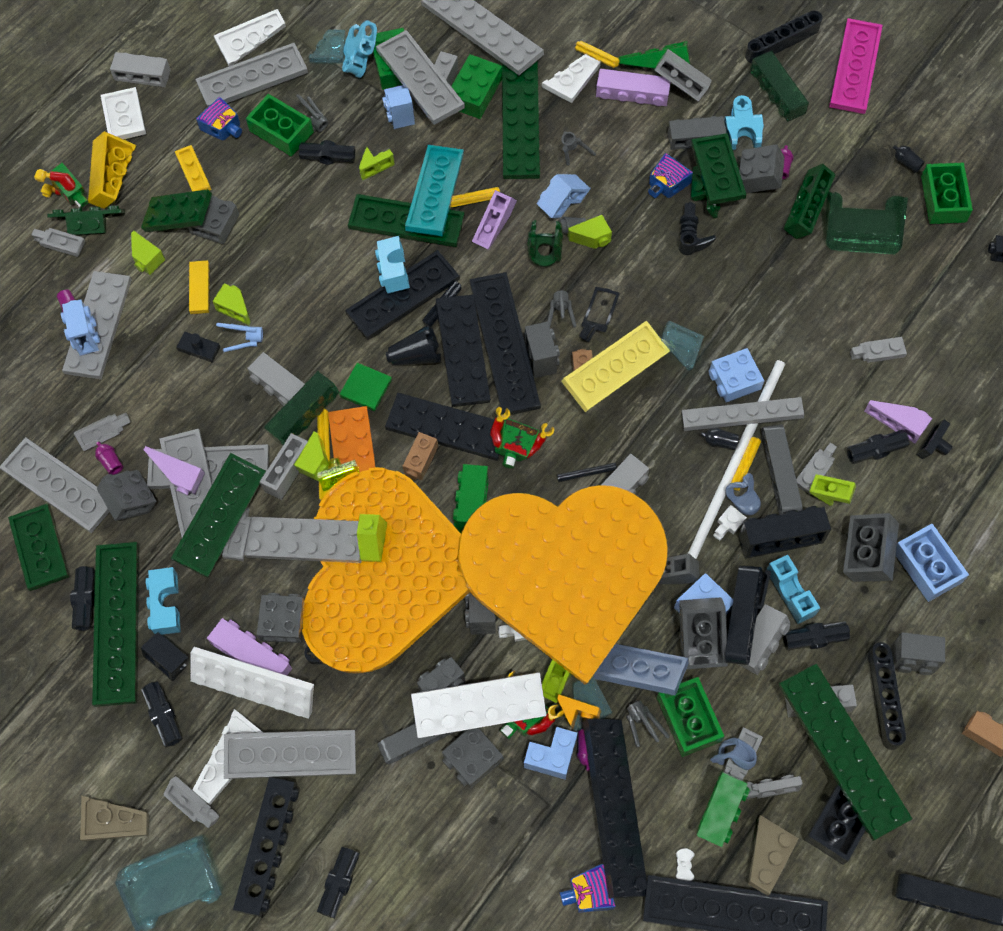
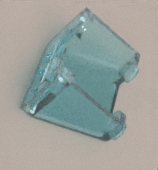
[115,836,222,931]

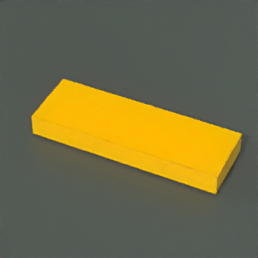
[175,145,211,191]
[189,260,209,314]

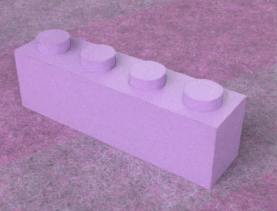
[596,69,670,106]
[207,618,292,676]

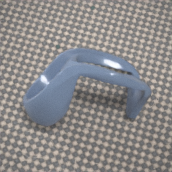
[725,473,761,515]
[710,738,757,770]

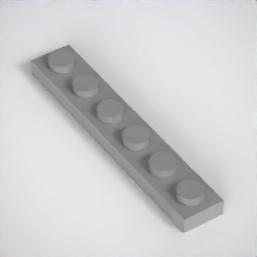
[682,397,804,431]

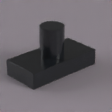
[176,332,220,363]
[916,419,953,459]

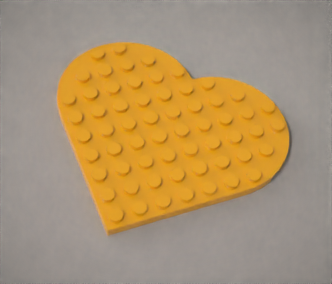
[302,467,470,673]
[458,485,667,684]

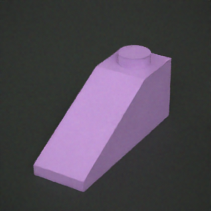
[472,190,517,249]
[864,400,932,444]
[144,446,205,495]

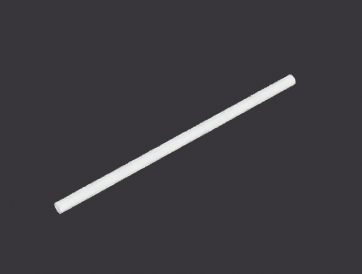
[688,360,785,559]

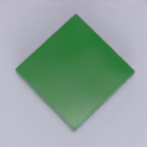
[339,363,392,412]

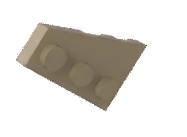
[80,796,149,841]
[748,815,799,896]

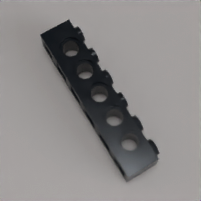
[233,777,299,918]

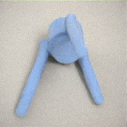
[216,323,263,352]

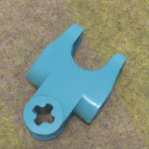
[342,20,377,78]
[724,95,764,150]

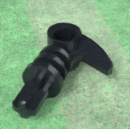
[679,202,716,256]

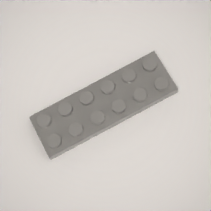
[376,30,465,125]
[195,43,308,107]
[62,271,132,379]
[160,429,212,537]
[0,437,110,533]
[147,444,269,489]
[244,517,362,563]
[224,730,356,779]

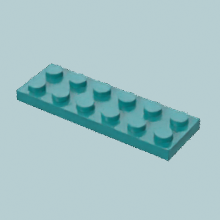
[405,145,464,236]

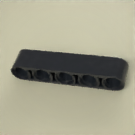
[745,10,823,64]
[725,565,763,665]
[868,642,906,750]
[895,874,1003,926]

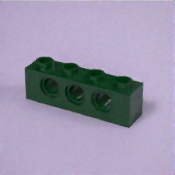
[784,164,836,239]

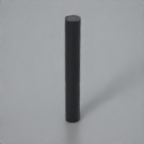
[557,462,617,482]

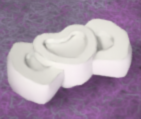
[675,848,695,881]

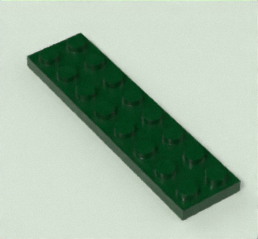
[502,60,540,179]
[92,542,139,707]
[778,664,913,841]

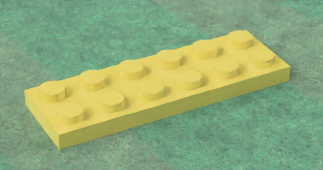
[561,321,670,412]

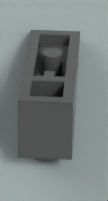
[658,554,700,584]

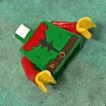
[34,163,88,208]
[490,407,554,468]
[500,670,564,739]

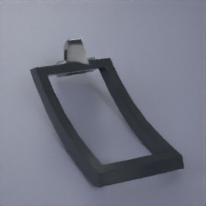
[579,286,620,342]

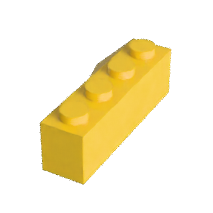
[88,131,136,209]

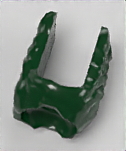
[527,220,563,267]

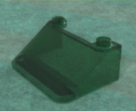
[826,191,908,254]

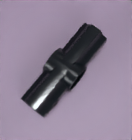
[299,140,356,165]
[846,429,910,464]
[70,566,95,631]
[783,621,850,651]
[141,681,183,747]
[317,847,360,919]

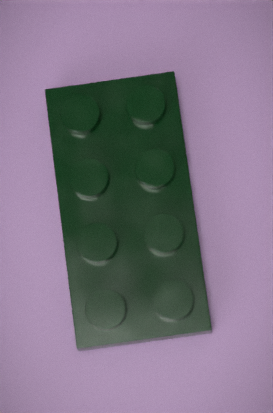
[691,133,747,205]
[141,189,212,232]
[8,504,69,591]

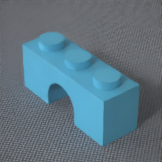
[375,236,410,293]
[767,555,820,624]
[146,567,181,635]

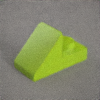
[359,147,395,180]
[809,474,856,506]
[542,659,571,703]

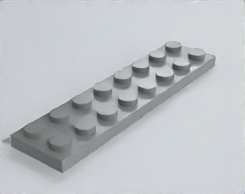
[421,0,544,75]

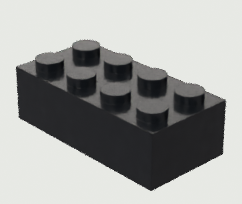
[738,506,831,559]
[804,783,866,865]

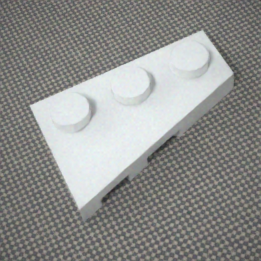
[542,54,601,103]

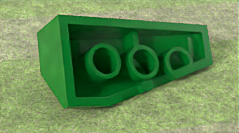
[617,41,690,68]

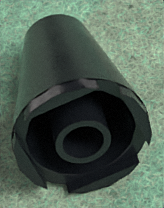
[386,325,441,366]

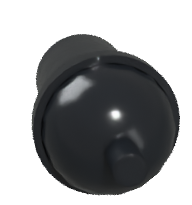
[893,145,925,173]
[700,427,739,450]

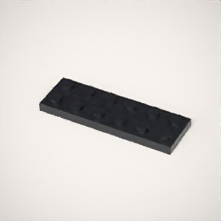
[345,250,460,340]
[436,294,491,407]
[385,393,500,461]

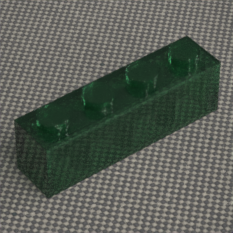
[750,51,809,122]
[264,371,339,446]

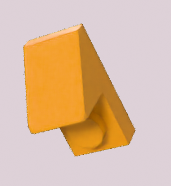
[557,695,601,729]

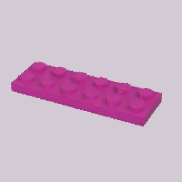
[829,18,883,114]

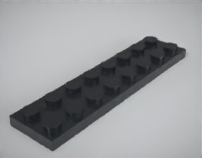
[469,272,541,415]
[583,719,647,899]
[643,875,828,931]

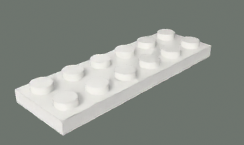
[191,647,314,719]
[411,672,546,738]

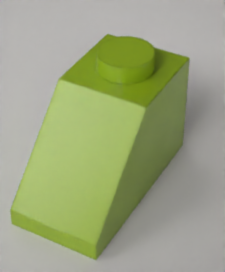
[568,215,612,249]
[131,231,165,275]
[213,283,251,325]
[294,432,329,482]
[357,514,387,562]

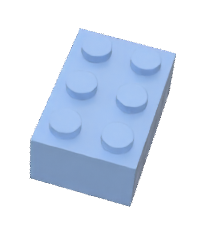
[896,524,969,602]

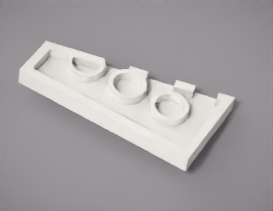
[214,9,286,66]
[193,709,263,805]

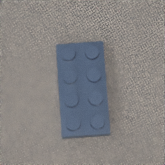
[594,644,689,696]

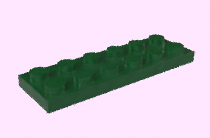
[348,194,465,247]
[171,452,266,578]

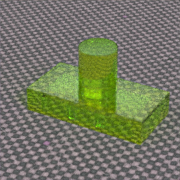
[317,458,359,491]

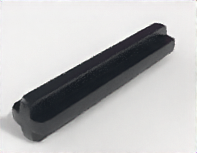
[422,281,462,327]

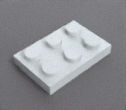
[101,87,146,139]

